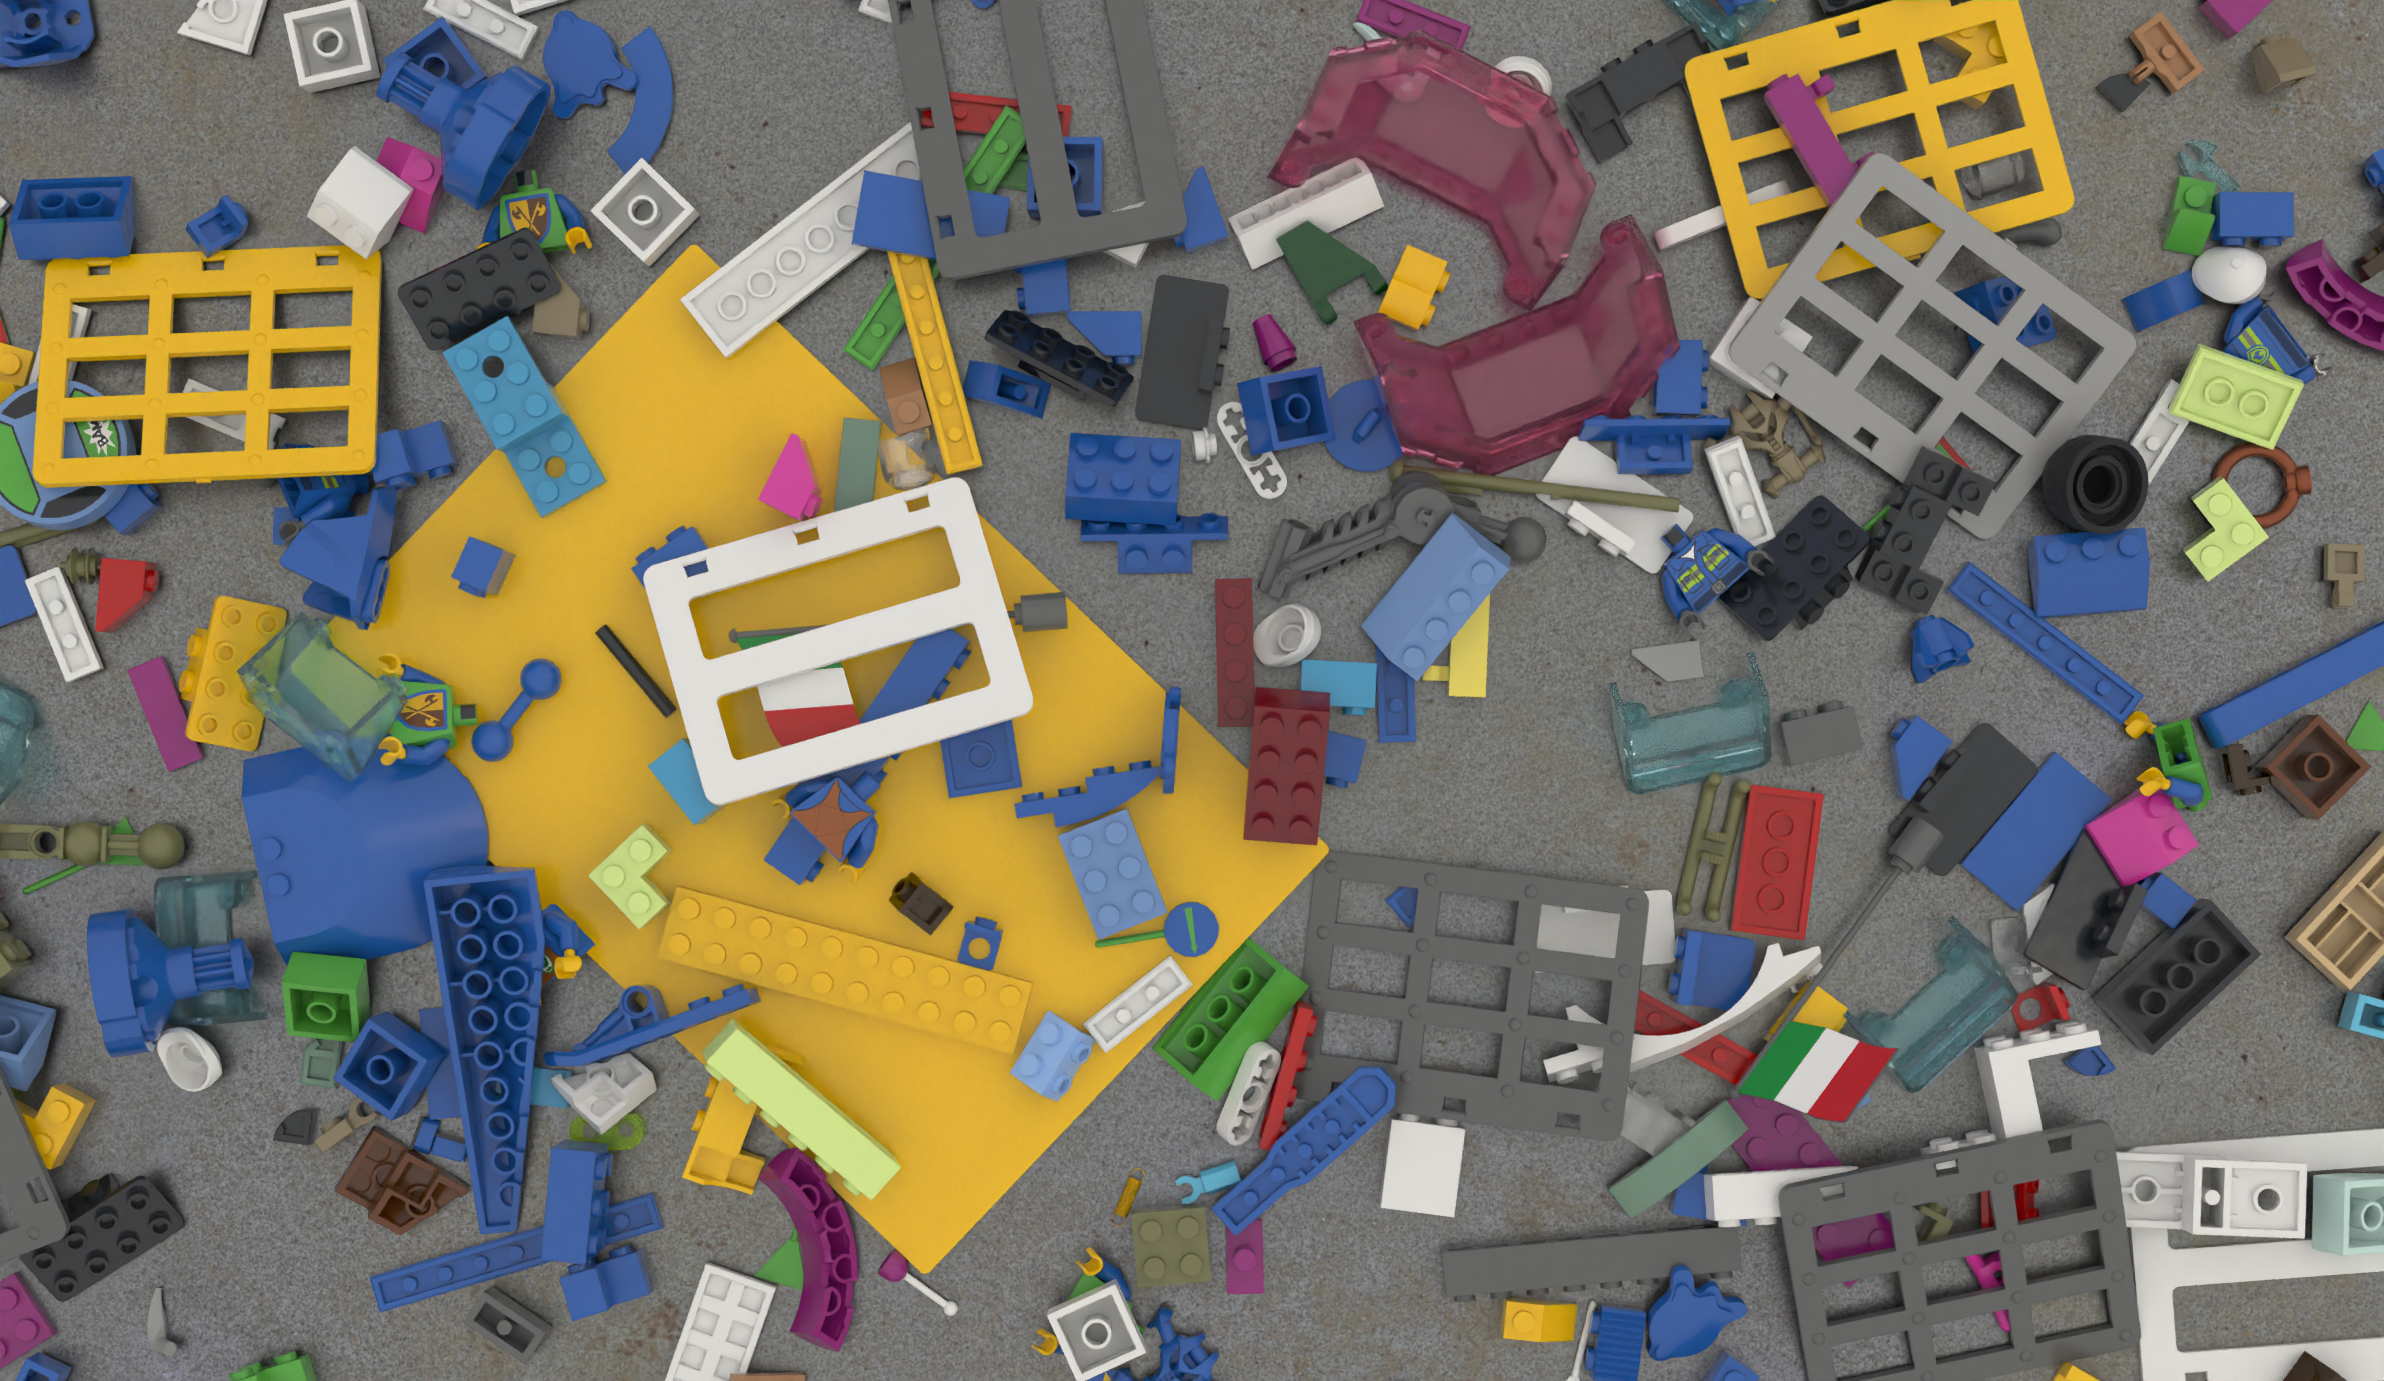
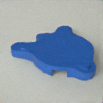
[543,10,639,119]
[1160,686,1181,794]
[1647,1265,1747,1361]

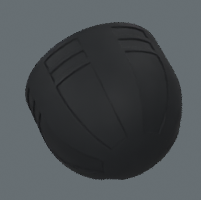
[2042,435,2149,534]

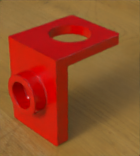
[2006,982,2071,1032]

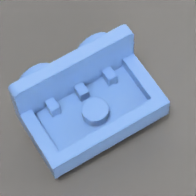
[1010,1010,1096,1101]

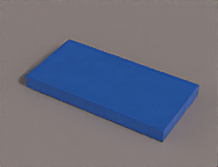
[851,170,1010,261]
[1959,752,2112,912]

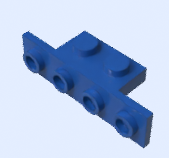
[1578,415,1730,474]
[1081,513,1228,573]

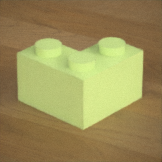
[2183,475,2269,582]
[588,824,673,929]

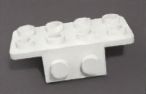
[1535,436,1693,574]
[1534,886,1676,973]

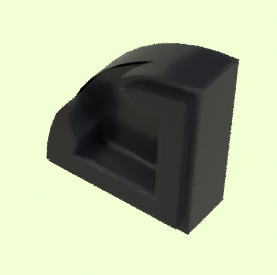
[2096,74,2150,112]
[273,1108,317,1145]

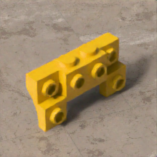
[682,1045,804,1195]

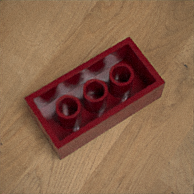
[1243,687,1330,845]

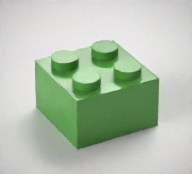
[281,952,371,1042]

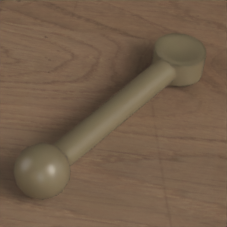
[1791,405,1824,447]

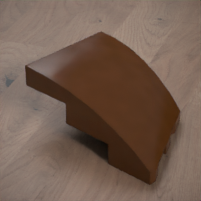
[335,1126,469,1236]

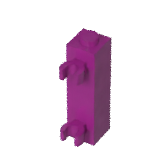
[1763,74,1874,209]

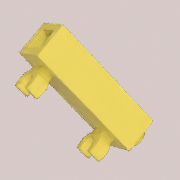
[1422,594,1490,698]

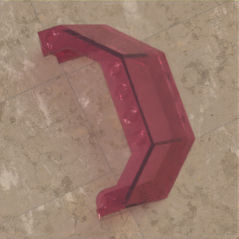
[1267,30,1597,312]
[1353,214,1680,476]

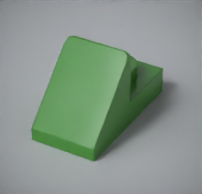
[2162,176,2216,257]

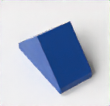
[2122,270,2205,332]

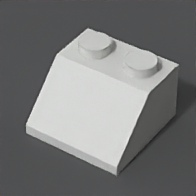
[307,146,414,259]

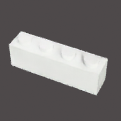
[1703,1166,1858,1227]

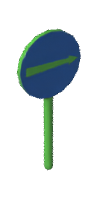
[1095,902,1219,957]

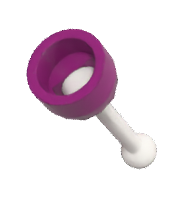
[877,1249,958,1316]

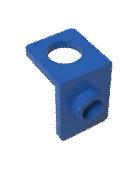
[958,916,1004,971]

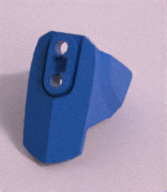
[0,0,95,68]
[280,487,398,630]

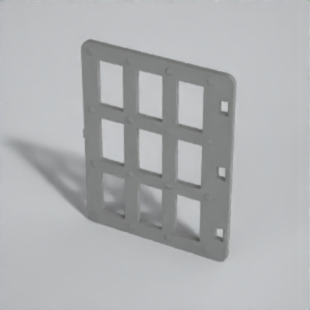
[1728,152,2136,539]

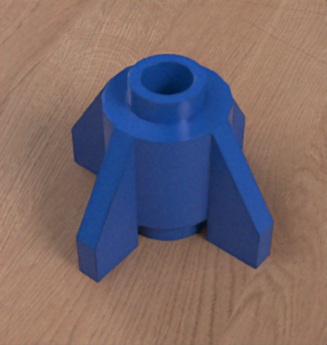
[1911,615,1975,683]

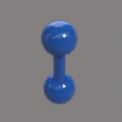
[471,658,562,762]

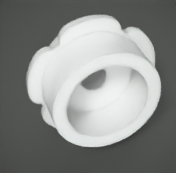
[1191,427,1217,463]

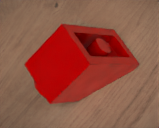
[95,558,159,633]

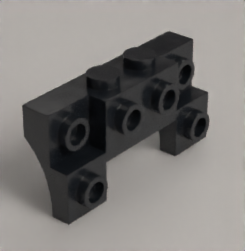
[1565,21,1711,163]
[1855,446,1996,615]

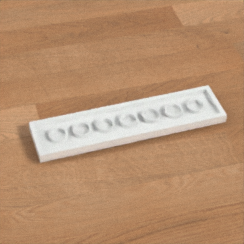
[680,122,922,359]

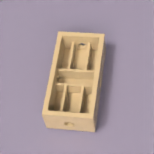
[2284,830,2384,990]

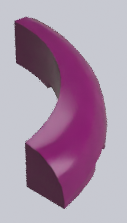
[2286,239,2384,351]
[758,1148,858,1352]

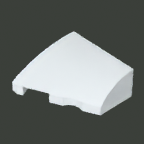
[551,1053,657,1135]

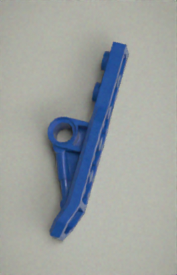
[543,984,761,1066]
[1211,1066,1396,1236]

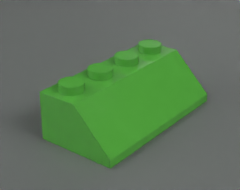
[1152,937,1309,1101]

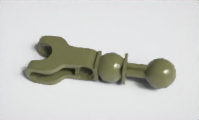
[0,820,185,870]

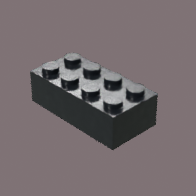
[2093,898,2261,1055]

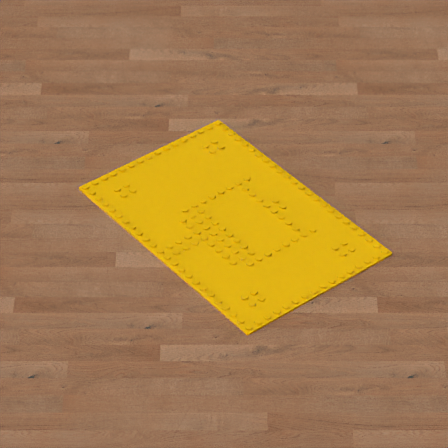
[290,245,1329,1274]

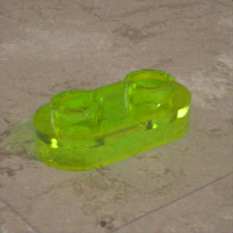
[569,1112,645,1150]

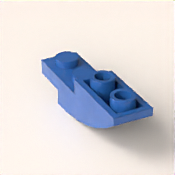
[1014,760,1160,827]

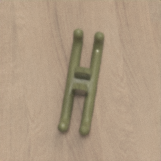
[1676,772,1751,923]

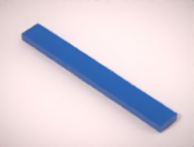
[369,1192,664,1313]

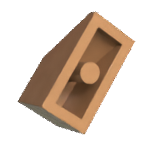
[879,357,934,438]

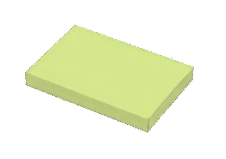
[2168,344,2304,450]

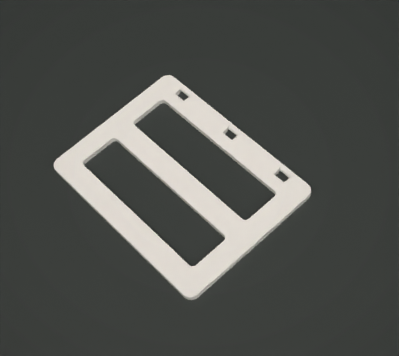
[643,477,1034,806]
[2127,1128,2384,1381]

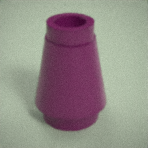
[1252,314,1297,372]

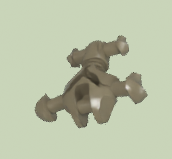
[1703,390,1826,499]

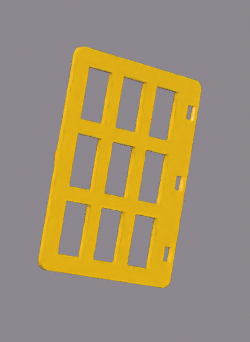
[1684,0,2074,300]
[32,245,382,488]

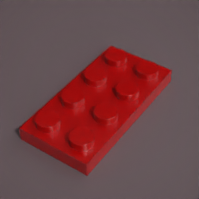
[1730,785,1824,940]

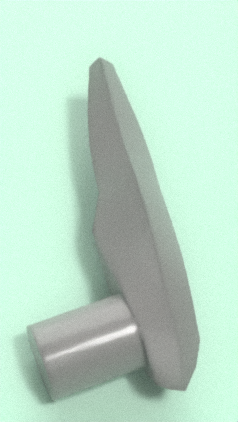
[147,1287,177,1359]

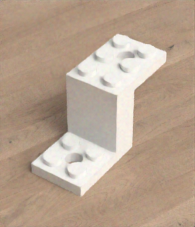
[1920,1020,2101,1170]

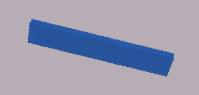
[1945,561,2144,725]

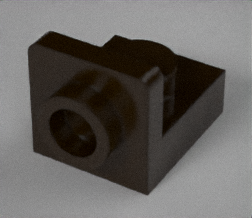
[2352,223,2384,283]
[2219,744,2272,796]
[889,872,954,936]

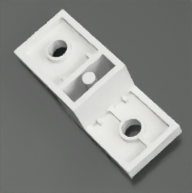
[2116,1151,2307,1239]

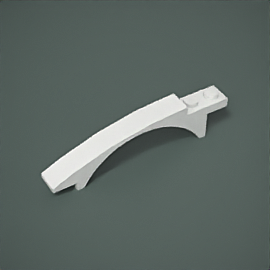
[1543,943,1821,1084]

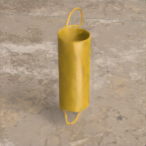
[1111,1168,1145,1226]

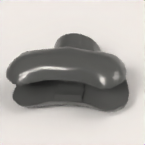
[1995,218,2062,246]

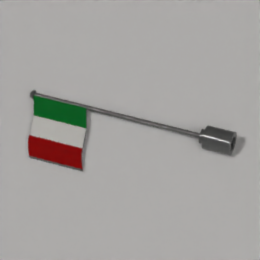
[728,592,1068,747]
[1728,816,1945,1123]

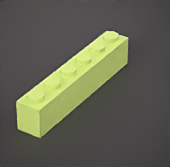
[702,1019,901,1200]

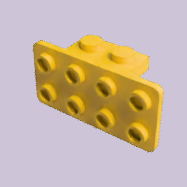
[179,595,287,751]

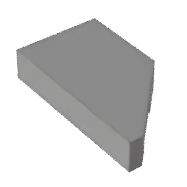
[1630,640,1704,682]

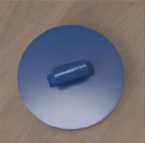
[1324,380,1413,472]

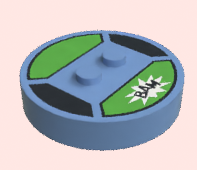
[0,380,136,530]

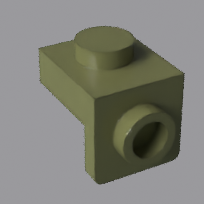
[1913,1202,1954,1242]

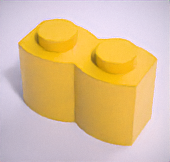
[1377,244,1451,331]

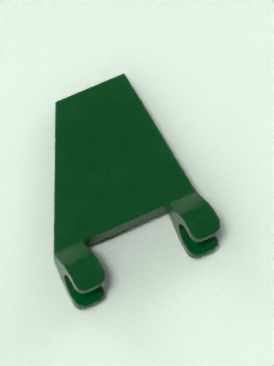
[1275,221,1388,325]

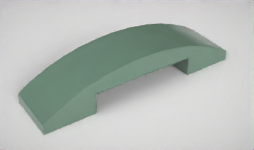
[1608,1099,1748,1219]

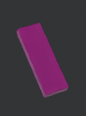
[1355,0,1471,62]
[127,656,205,772]

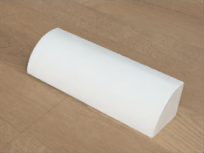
[1227,155,1384,270]

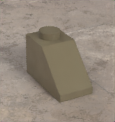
[2251,34,2317,94]
[532,262,590,340]

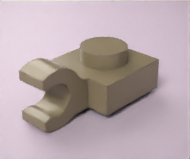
[2324,543,2365,609]
[315,1097,380,1153]

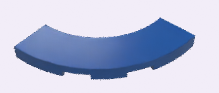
[607,26,674,174]

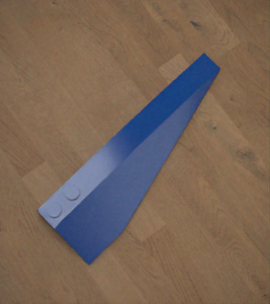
[423,866,546,1235]

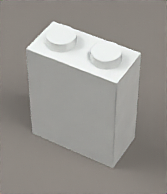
[1379,1113,1465,1217]

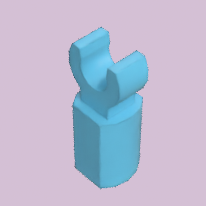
[1175,1160,1241,1204]

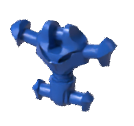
[1111,1307,1220,1381]

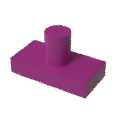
[1226,1218,1264,1294]

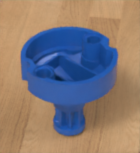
[376,52,551,210]
[87,908,254,1058]

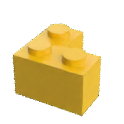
[1933,2,2006,110]
[16,1083,96,1169]

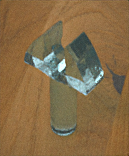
[2178,140,2241,192]

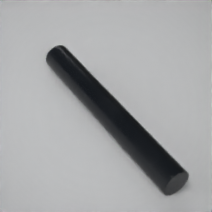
[595,624,677,718]

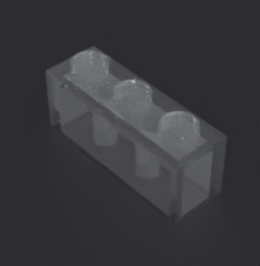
[1593,1078,1697,1156]

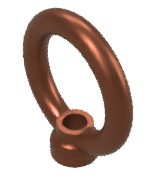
[2212,442,2312,529]

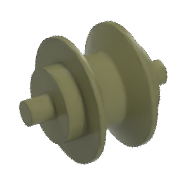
[60,547,101,585]

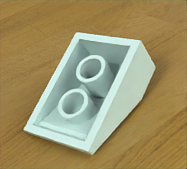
[2312,1173,2384,1256]

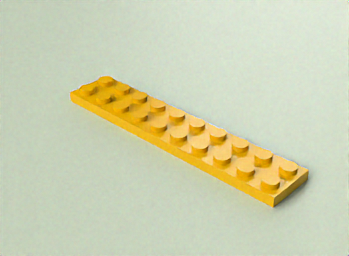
[657,886,1033,1054]

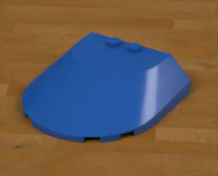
[241,733,489,966]

